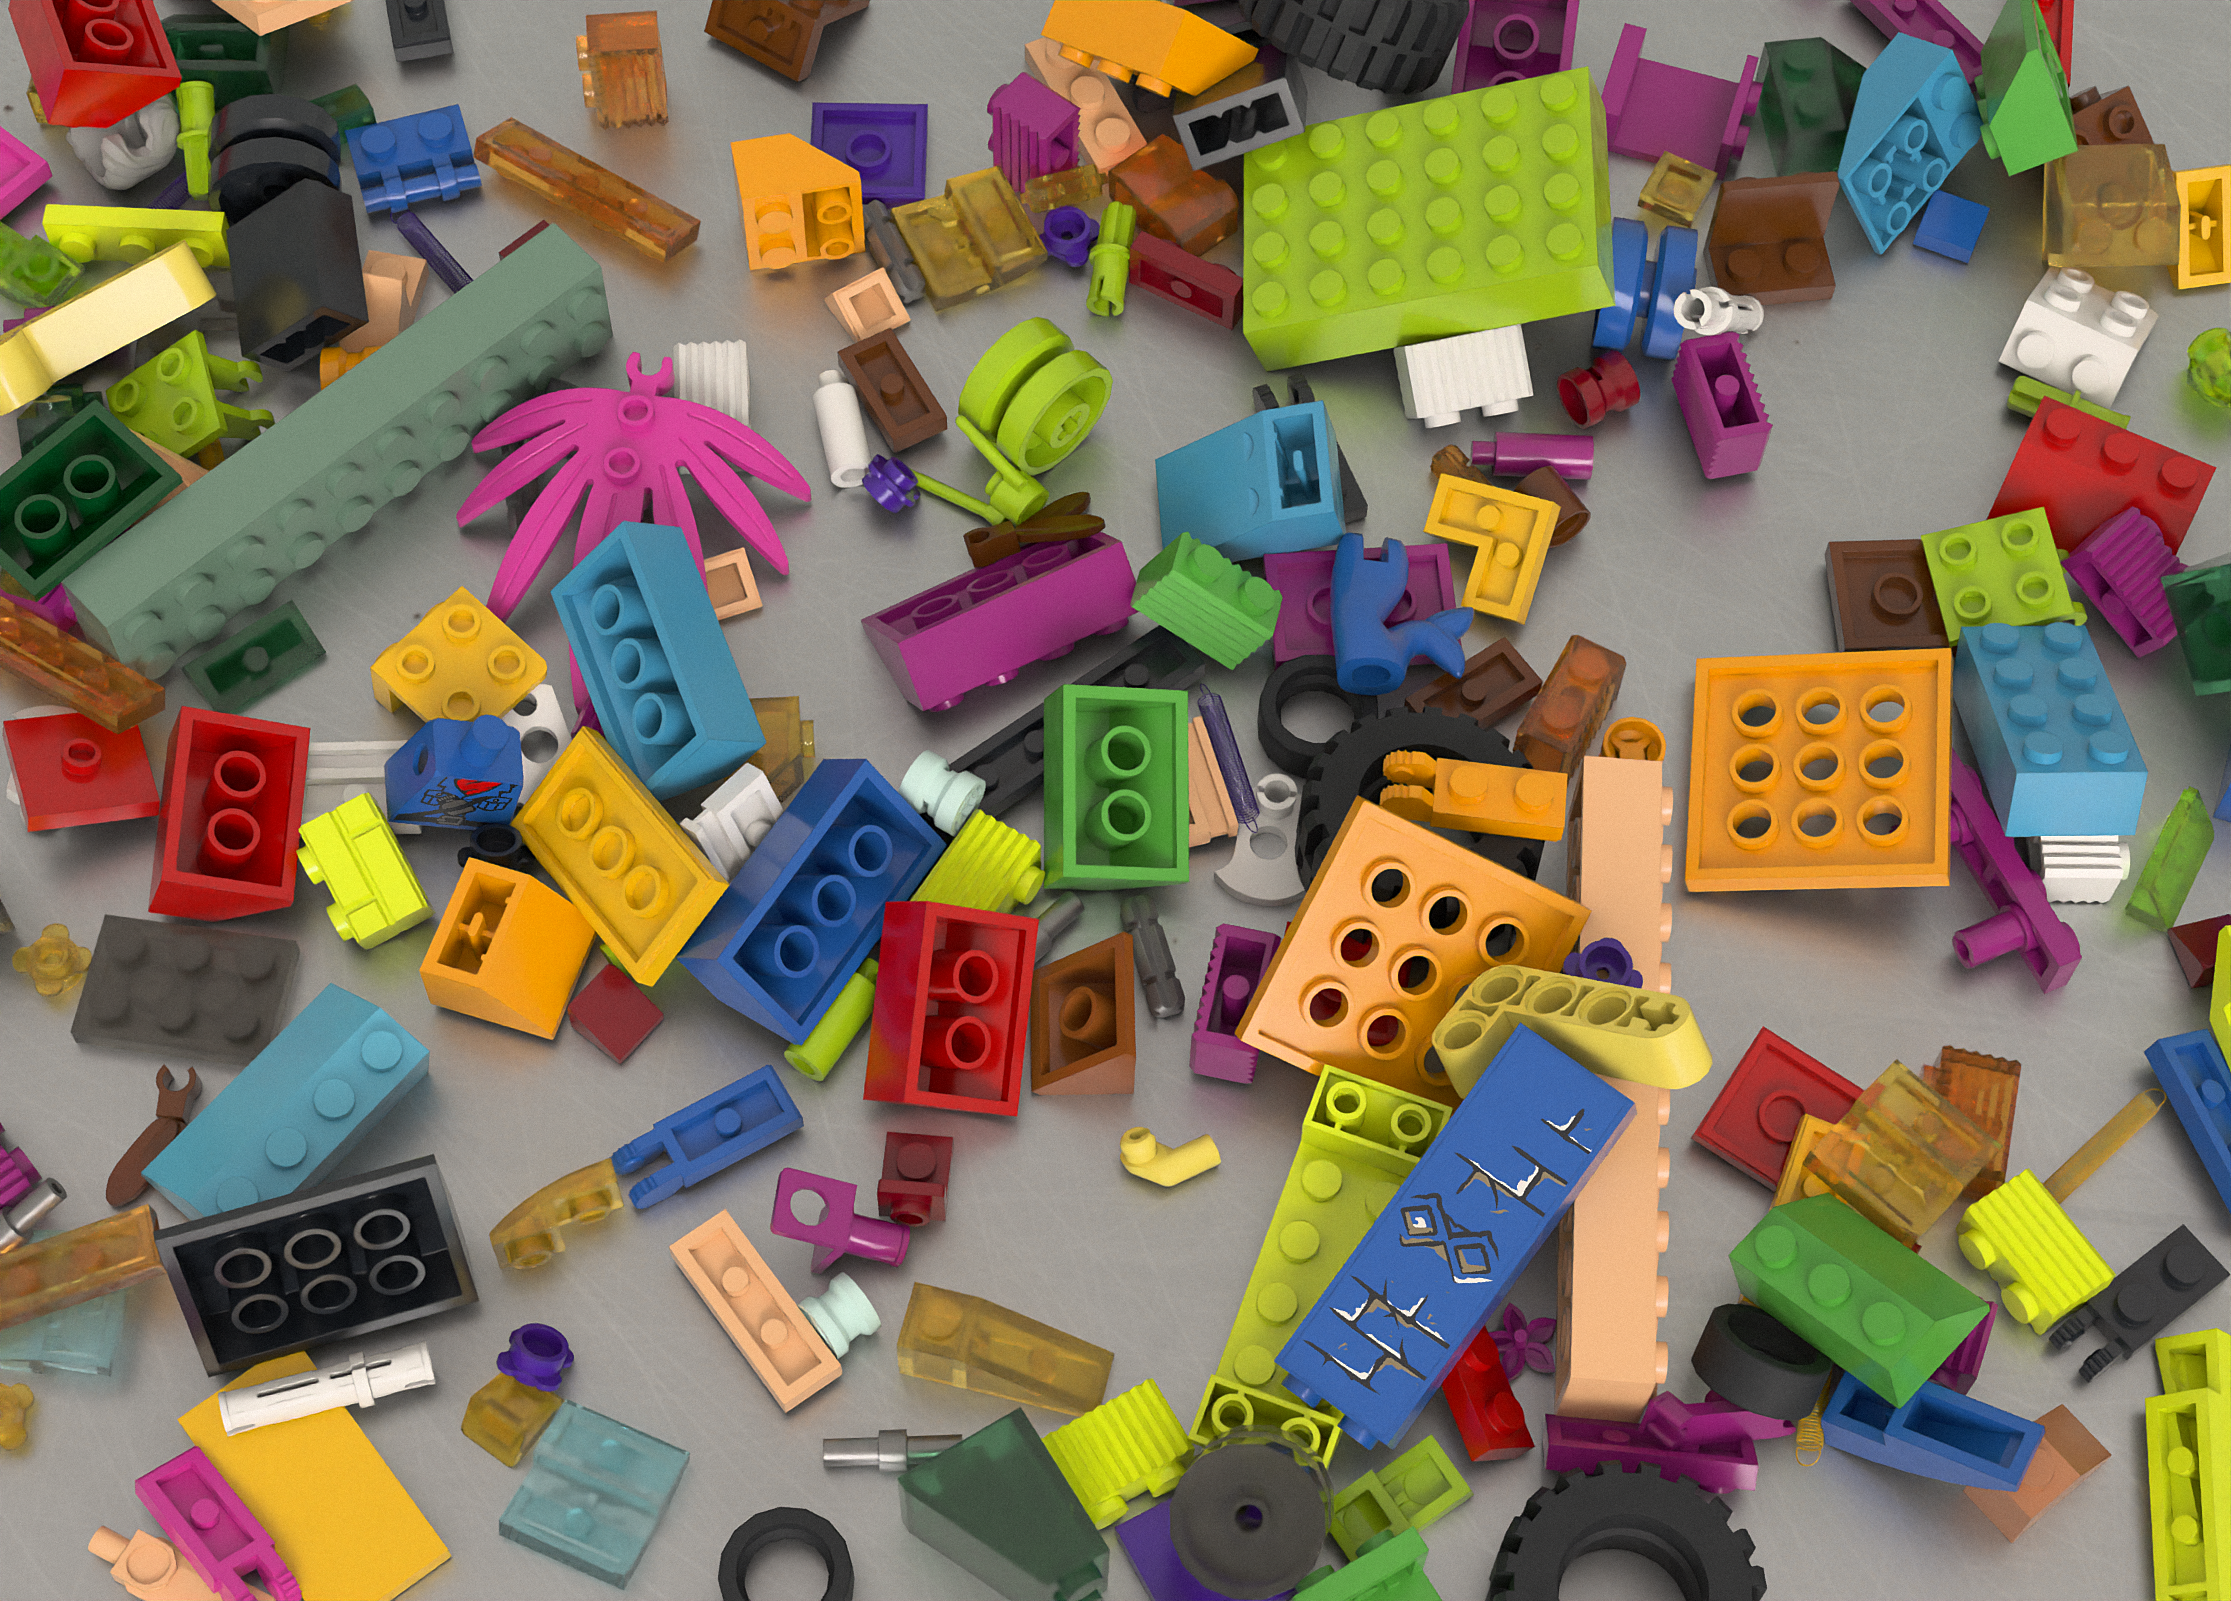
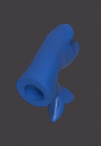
[1330,532,1474,695]

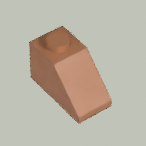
[1963,1404,2112,1543]

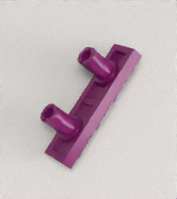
[1889,747,2082,994]

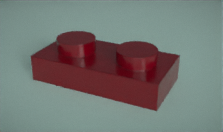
[1129,231,1243,331]

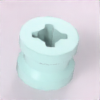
[797,1272,881,1359]

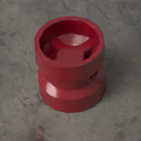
[1557,350,1641,429]

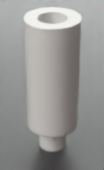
[813,370,872,488]

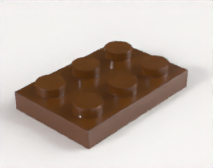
[1824,539,1958,657]

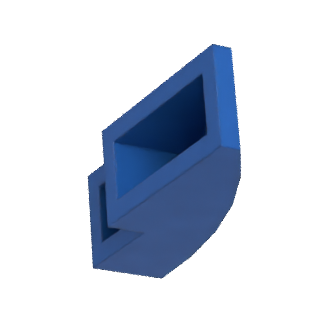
[1821,1370,2045,1492]

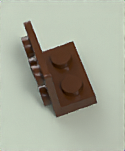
[704,0,870,82]
[1703,171,1840,308]

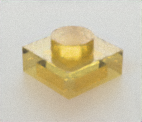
[1637,151,1718,228]

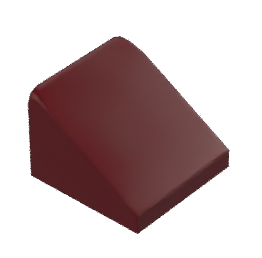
[2167,914,2231,988]
[567,963,664,1065]

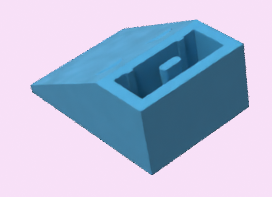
[1837,32,1984,255]
[1155,400,1346,562]

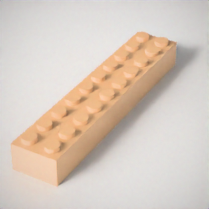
[1554,756,1673,1423]

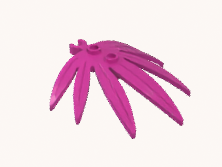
[456,352,812,715]

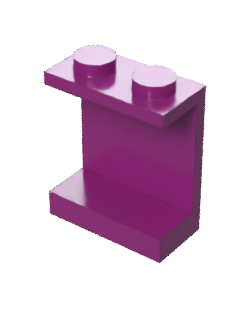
[1601,23,1764,181]

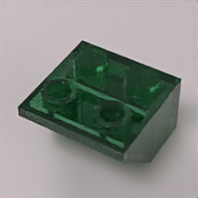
[160,14,290,114]

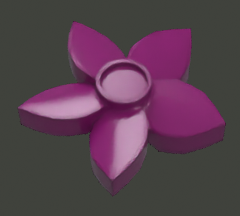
[1489,1302,1557,1383]

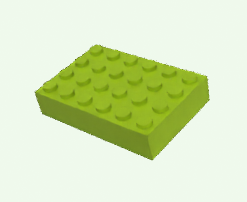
[1243,66,1616,372]

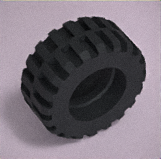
[1238,0,1470,95]
[1294,706,1545,958]
[1485,1460,1767,1601]

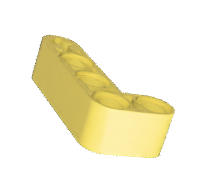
[0,240,217,416]
[1432,965,1713,1099]

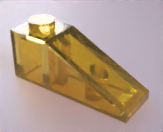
[896,1282,1115,1417]

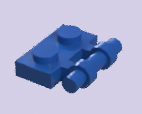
[345,104,482,214]

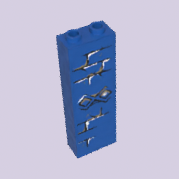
[1274,1023,1637,1451]

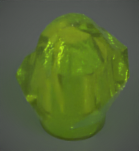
[2187,327,2231,408]

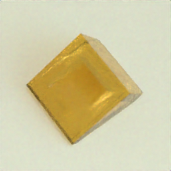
[461,1372,566,1468]

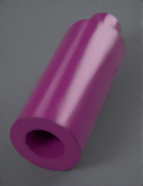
[1470,432,1594,480]

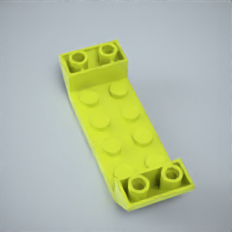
[1187,1064,1453,1489]

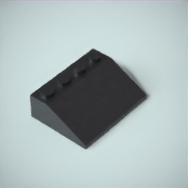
[153,1154,479,1378]

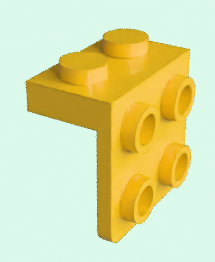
[370,586,547,723]

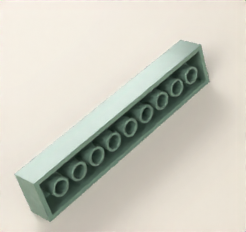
[61,223,613,691]

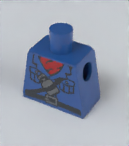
[384,715,524,830]

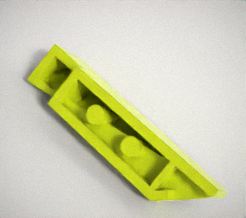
[2145,1328,2231,1601]

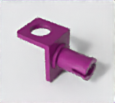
[770,1167,910,1274]

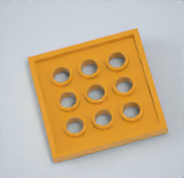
[1685,648,1953,892]
[1234,795,1592,1117]

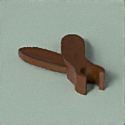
[963,492,1106,568]
[106,1064,202,1207]

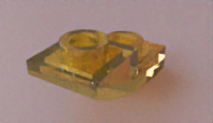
[489,1158,624,1269]

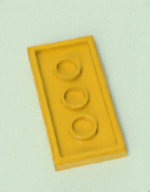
[510,726,729,987]
[177,1351,452,1601]

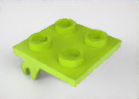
[105,330,275,459]
[1921,507,2087,647]

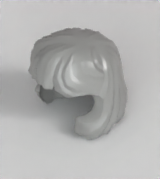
[66,94,181,190]

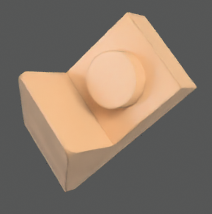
[338,250,430,352]

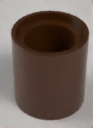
[1513,466,1591,548]

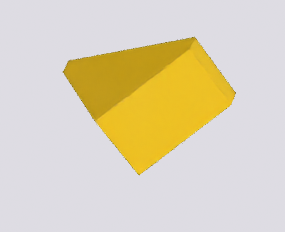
[2150,164,2231,289]

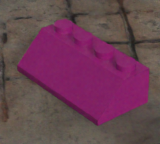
[861,531,1139,712]

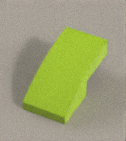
[1315,1434,1474,1562]

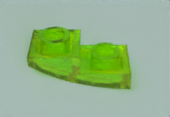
[0,221,85,308]

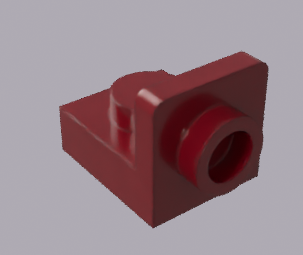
[877,1131,954,1227]

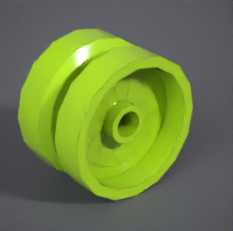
[958,317,1113,476]

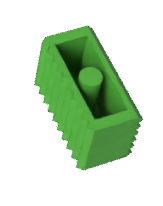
[1130,532,1283,671]

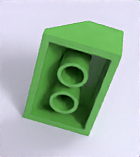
[1974,0,2078,176]
[1044,684,1189,891]
[1728,1192,1990,1410]

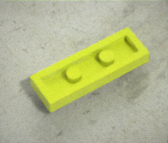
[42,204,230,268]

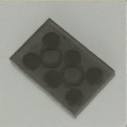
[70,914,301,1067]

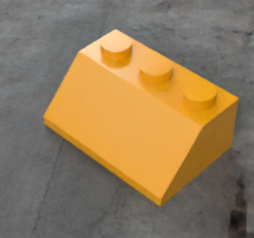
[1040,0,1259,98]

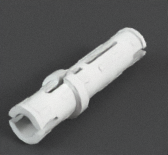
[1674,287,1764,336]
[218,1340,436,1437]

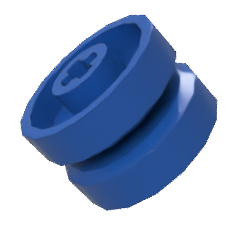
[1591,217,1698,361]

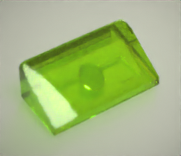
[2125,786,2215,932]

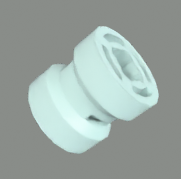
[898,749,986,837]

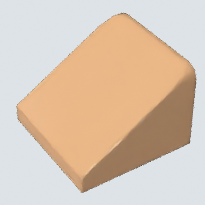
[824,267,911,343]
[704,547,763,620]

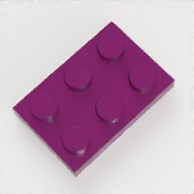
[1262,543,1462,671]

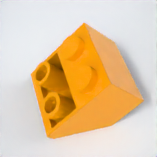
[730,133,866,270]
[419,857,598,1040]

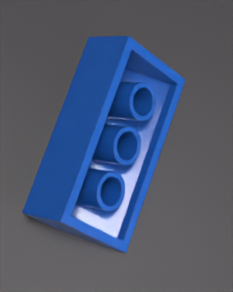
[675,759,947,1045]

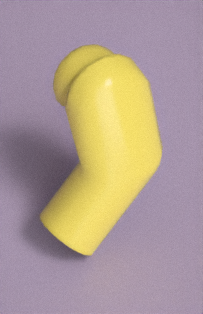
[1120,1127,1221,1186]

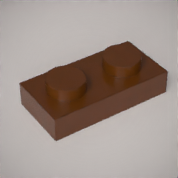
[837,328,948,453]
[1404,637,1543,729]

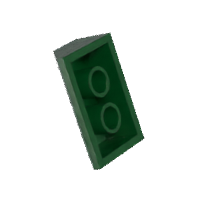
[0,399,183,602]

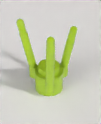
[909,415,1050,527]

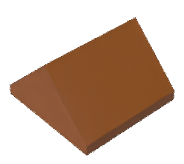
[1030,931,1136,1095]

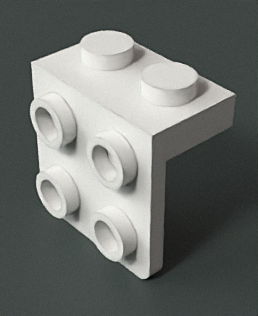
[1998,266,2159,409]

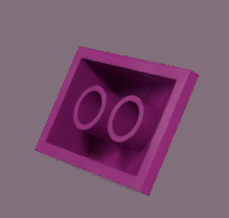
[1451,0,1580,95]

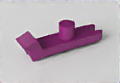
[1638,1390,1796,1450]

